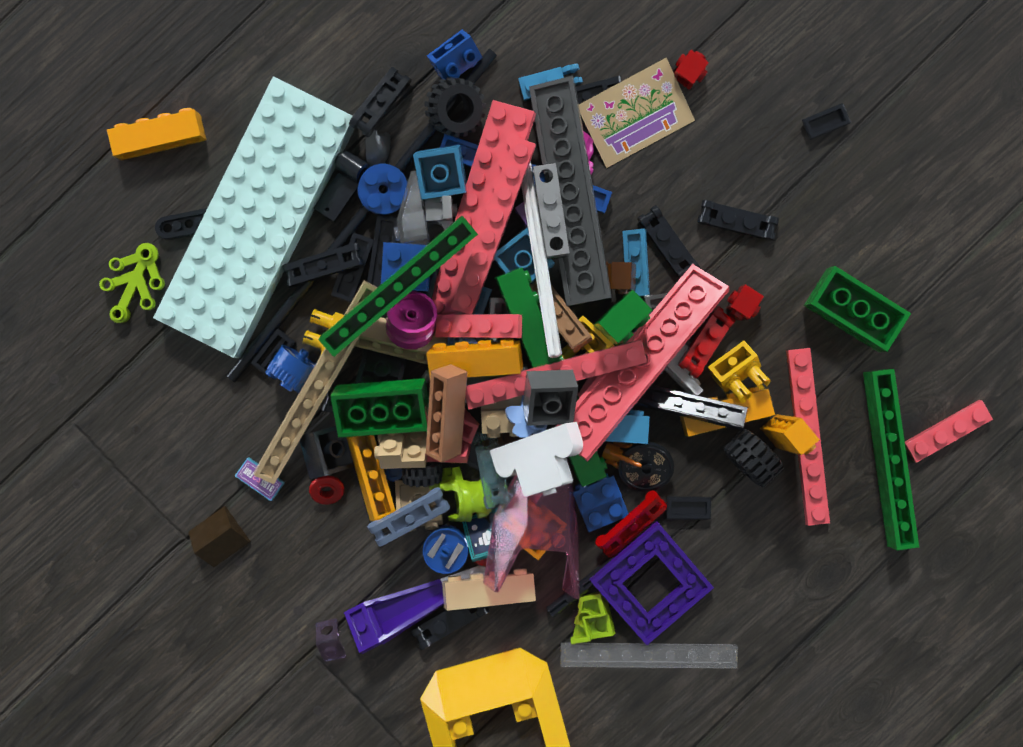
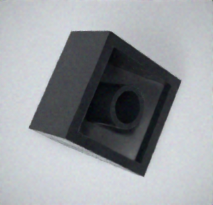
[300,426,355,479]

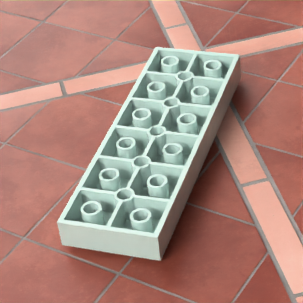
[153,76,354,358]

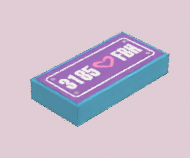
[235,457,285,501]

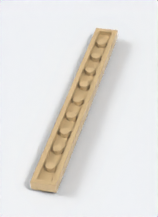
[254,280,377,484]

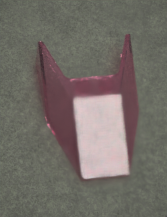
[483,457,580,599]

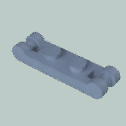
[367,487,450,546]

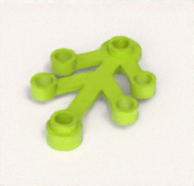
[99,243,165,323]

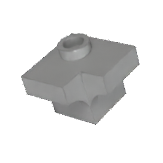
[425,196,458,230]

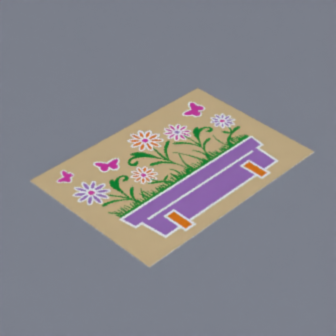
[579,57,695,168]

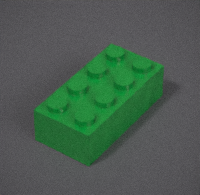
[804,266,911,352]
[593,290,652,346]
[331,378,429,438]

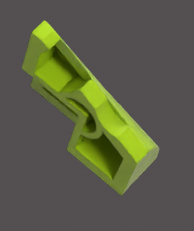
[570,592,616,644]

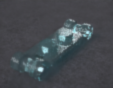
[473,431,510,510]

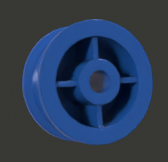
[358,164,408,215]

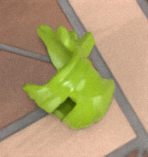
[429,467,494,522]

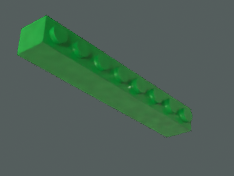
[318,216,478,357]
[863,369,919,551]

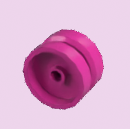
[386,291,437,349]

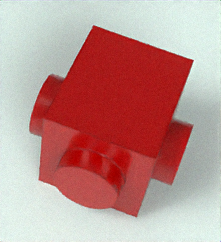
[674,50,709,90]
[727,284,764,321]

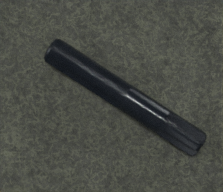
[546,556,615,617]

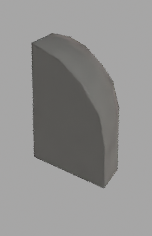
[366,130,391,167]

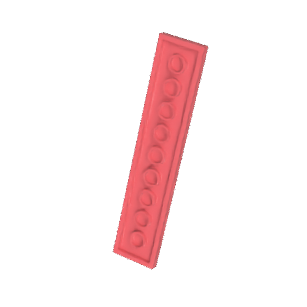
[432,100,536,315]
[556,264,729,462]

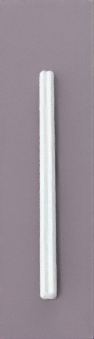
[521,161,562,358]

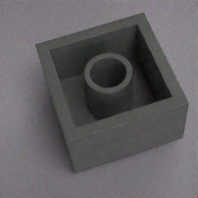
[523,370,578,426]

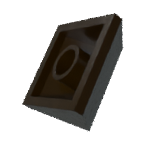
[188,506,251,568]

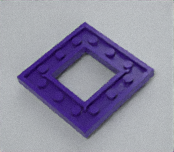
[590,521,714,645]

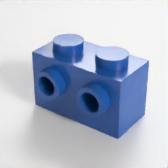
[427,29,483,80]

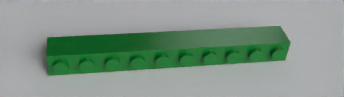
[495,267,608,487]

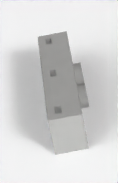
[533,163,569,259]

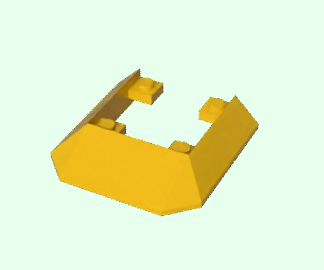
[420,648,570,747]

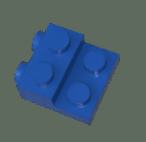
[572,473,629,532]

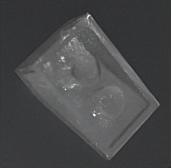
[394,171,431,245]

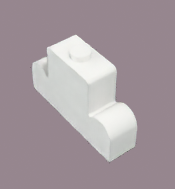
[490,422,583,497]

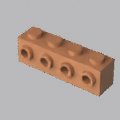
[426,364,467,463]

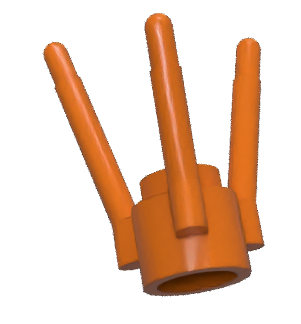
[601,441,642,469]

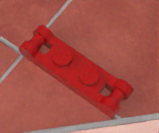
[678,305,736,379]
[595,490,667,557]

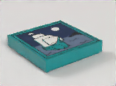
[462,506,516,562]

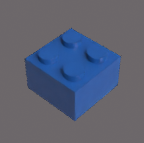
[381,242,430,292]

